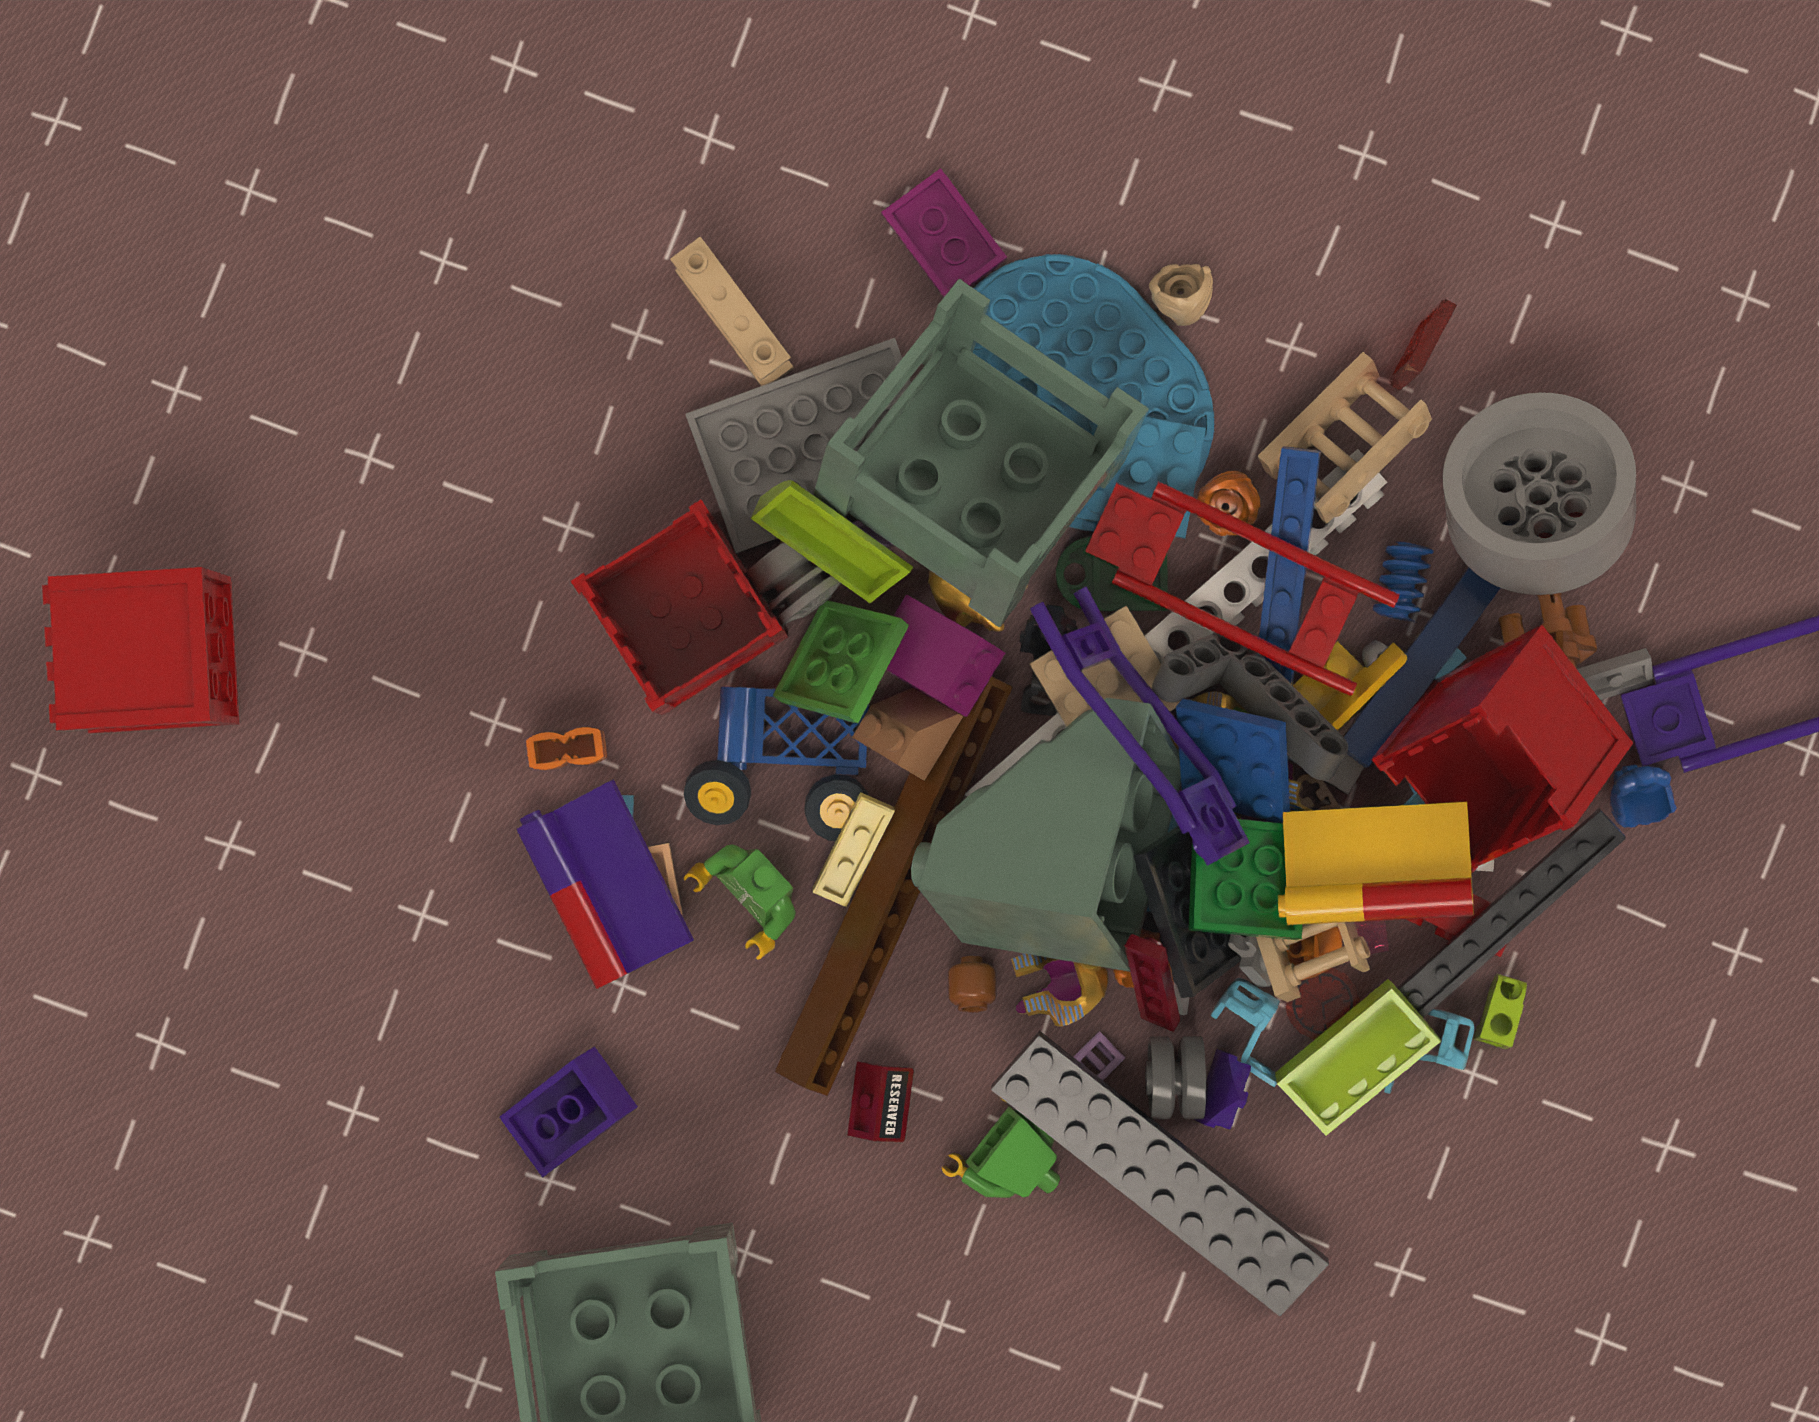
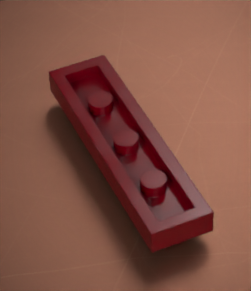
[1124,934,1180,1032]

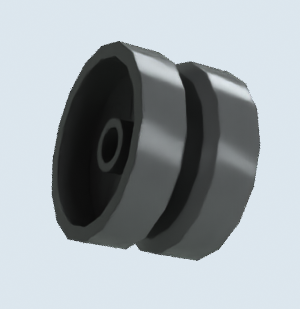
[1145,1036,1206,1119]

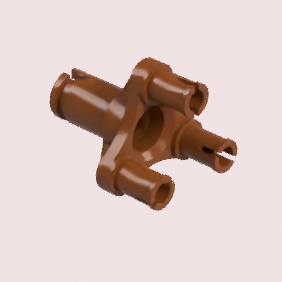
[1498,593,1597,668]

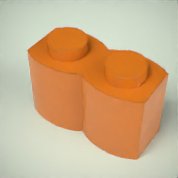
[526,727,608,770]

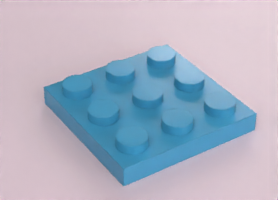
[1076,417,1206,539]

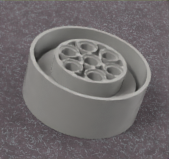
[1443,393,1636,595]

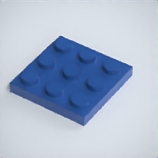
[1176,699,1290,824]

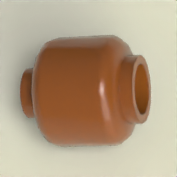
[948,956,997,1013]

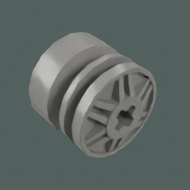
[745,542,841,626]

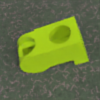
[1473,973,1527,1049]

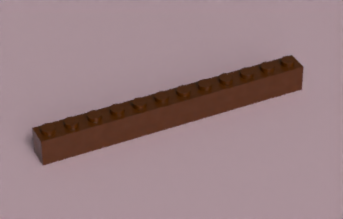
[775,676,1013,1096]

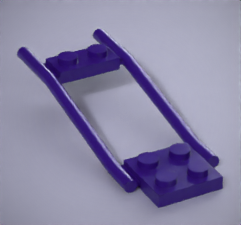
[1030,587,1250,866]
[1620,615,1819,773]

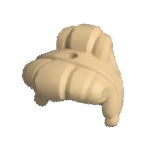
[1149,264,1213,326]

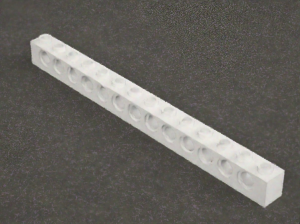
[965,449,1388,797]

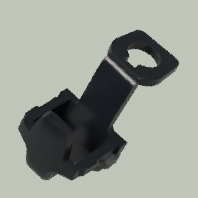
[1019,604,1078,716]

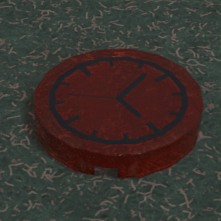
[1284,968,1360,1040]

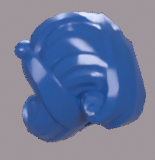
[1610,764,1677,828]

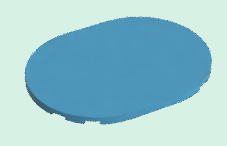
[973,254,1214,532]

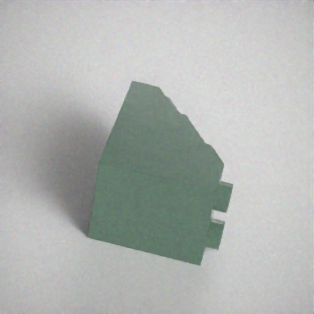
[911,698,1181,972]

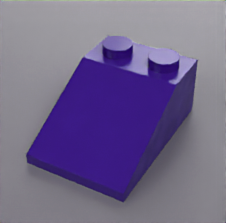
[499,1046,638,1178]

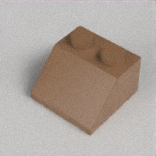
[852,688,963,781]

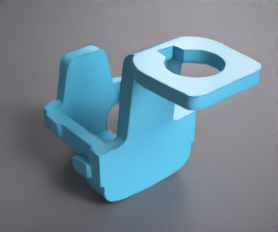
[1211,978,1280,1087]
[1384,1009,1474,1094]

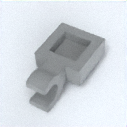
[1228,934,1271,987]

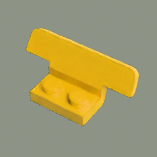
[1293,641,1407,731]

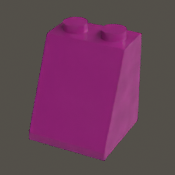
[886,594,1005,718]

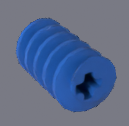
[1372,542,1434,623]

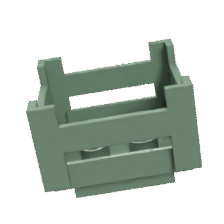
[813,279,1149,628]
[495,1223,761,1422]

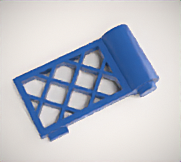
[717,687,869,775]

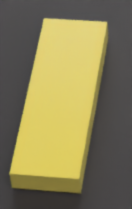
[812,792,895,907]

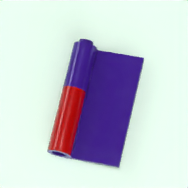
[516,779,694,989]

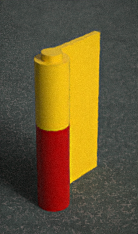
[1278,802,1474,925]

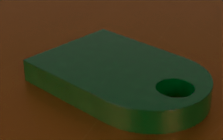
[1055,537,1168,612]

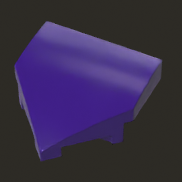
[1194,1049,1251,1130]

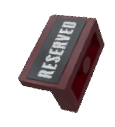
[847,1061,914,1142]

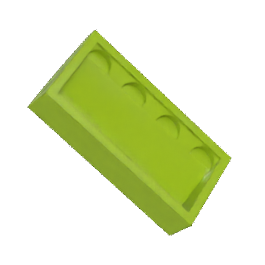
[750,480,913,603]
[1275,979,1441,1136]

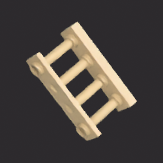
[670,237,794,386]
[1258,352,1432,524]
[1256,922,1370,1002]

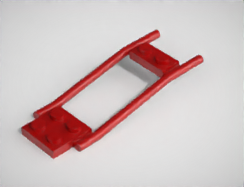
[1085,481,1400,696]

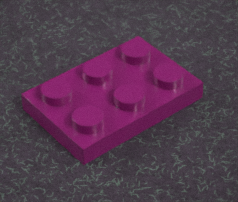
[881,168,1007,298]

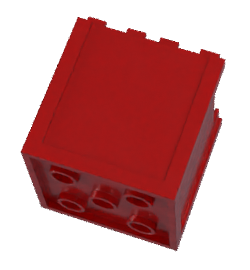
[571,499,788,715]
[42,567,240,734]
[1371,625,1633,874]

